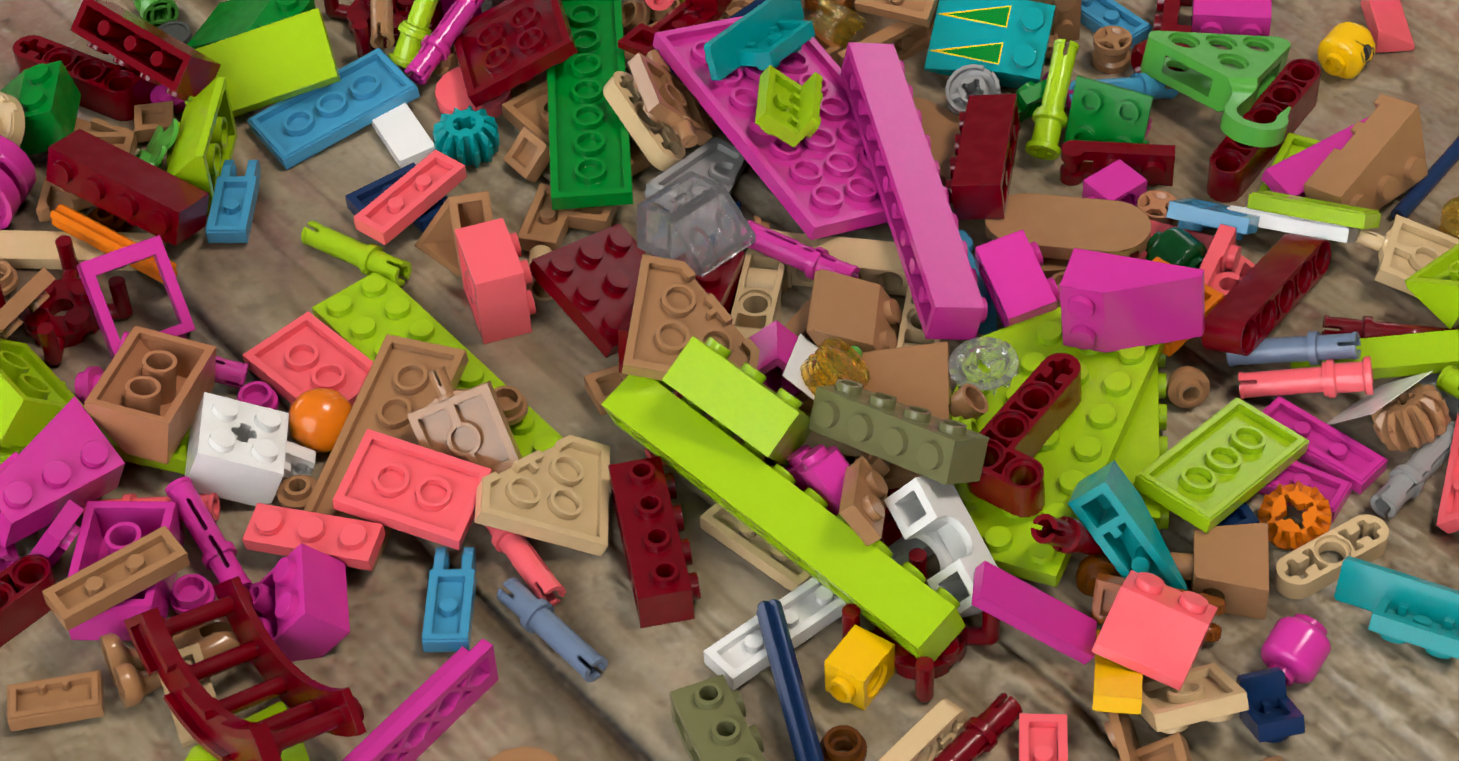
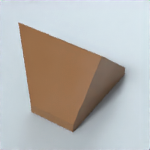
[414,191,493,278]

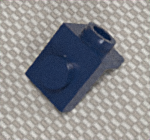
[1236,667,1305,743]

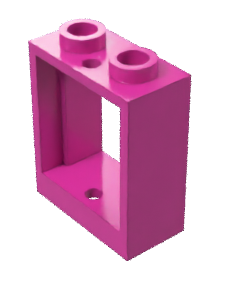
[76,235,196,359]

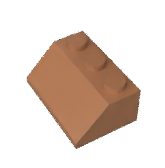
[84,326,216,464]

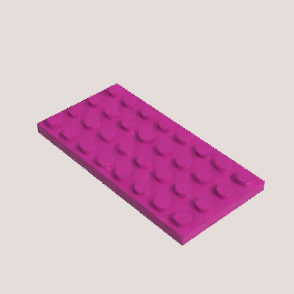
[653,16,888,240]

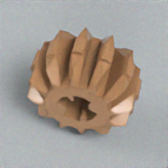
[1371,383,1451,452]

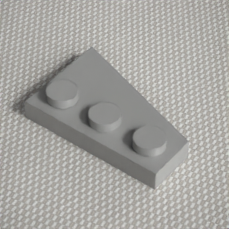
[644,137,747,231]

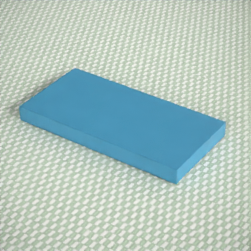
[247,48,420,170]

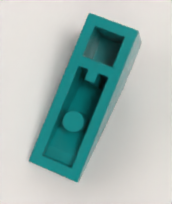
[1068,460,1187,590]

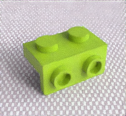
[755,65,823,148]

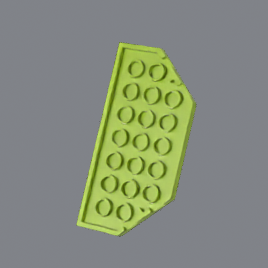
[951,306,1165,587]

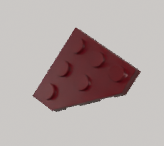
[529,223,646,358]

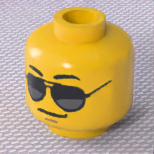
[1317,22,1376,79]

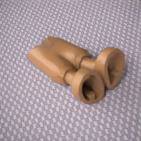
[99,616,241,708]

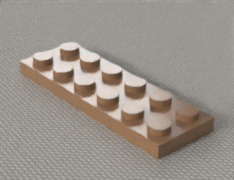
[303,334,469,571]

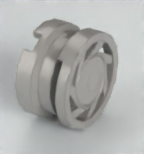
[945,64,1001,116]

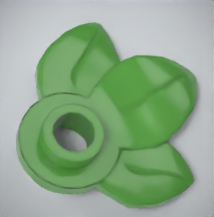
[136,118,179,169]

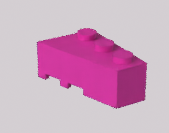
[0,396,125,549]

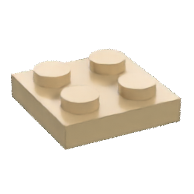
[1140,663,1249,734]

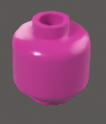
[1260,613,1331,686]

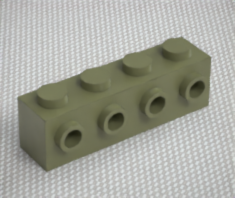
[808,379,989,485]
[670,674,773,761]

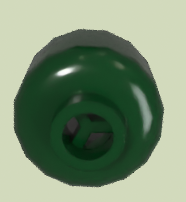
[1145,227,1207,269]

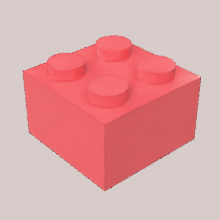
[455,218,536,344]

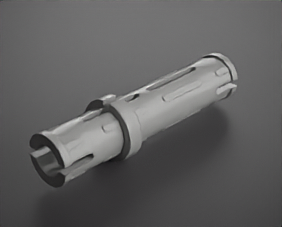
[1370,421,1456,519]

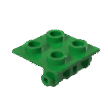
[1064,75,1154,144]

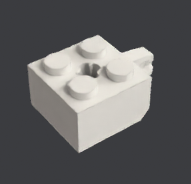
[185,392,316,506]

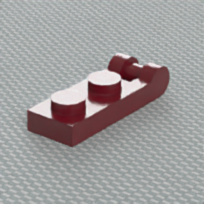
[1060,140,1176,186]

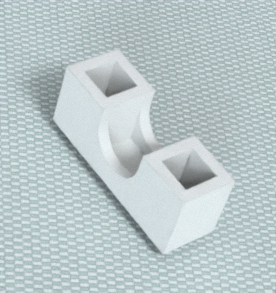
[884,476,997,618]

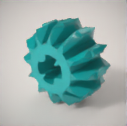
[433,105,500,169]

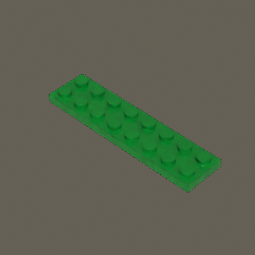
[547,0,633,210]

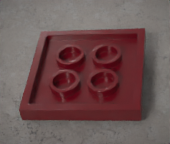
[454,0,578,108]

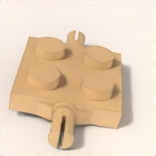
[1355,214,1459,297]

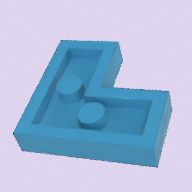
[1166,198,1260,240]

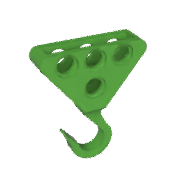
[1140,31,1291,148]

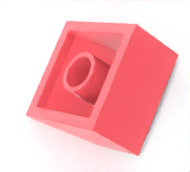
[1091,570,1218,691]

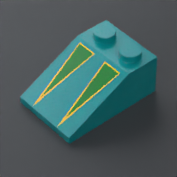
[924,0,1056,89]

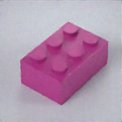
[68,501,185,641]

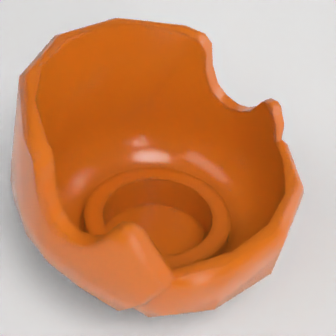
[288,388,352,453]

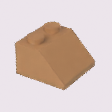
[806,269,902,381]

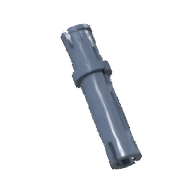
[1226,331,1361,367]
[497,577,608,682]

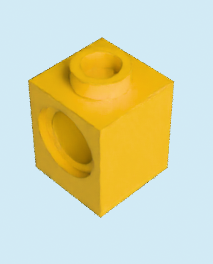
[824,624,895,711]

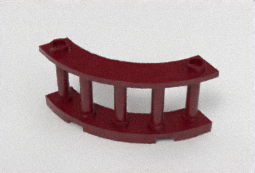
[124,576,367,761]

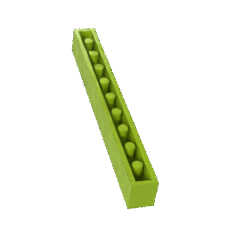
[601,375,966,661]

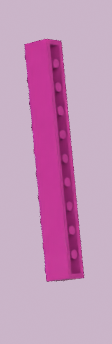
[840,42,988,340]

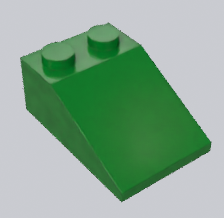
[187,0,316,49]
[0,60,81,156]

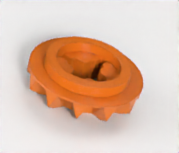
[1258,480,1332,551]

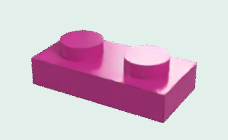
[29,499,84,568]

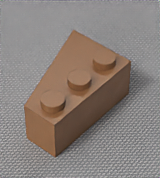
[1303,94,1428,210]

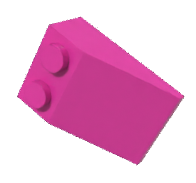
[1060,248,1205,353]

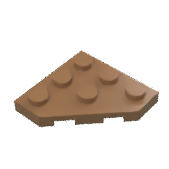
[622,254,760,380]

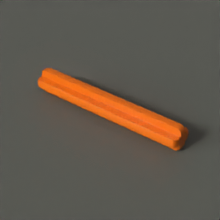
[50,204,178,284]

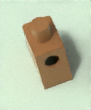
[1170,523,1269,620]

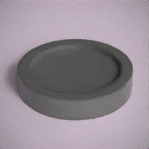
[158,21,192,45]

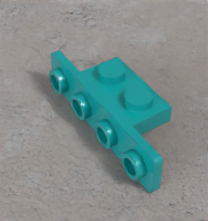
[704,0,815,81]
[1334,556,1459,659]

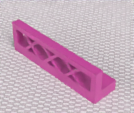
[342,638,499,761]

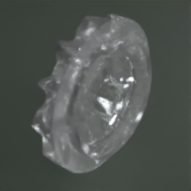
[948,337,1019,395]

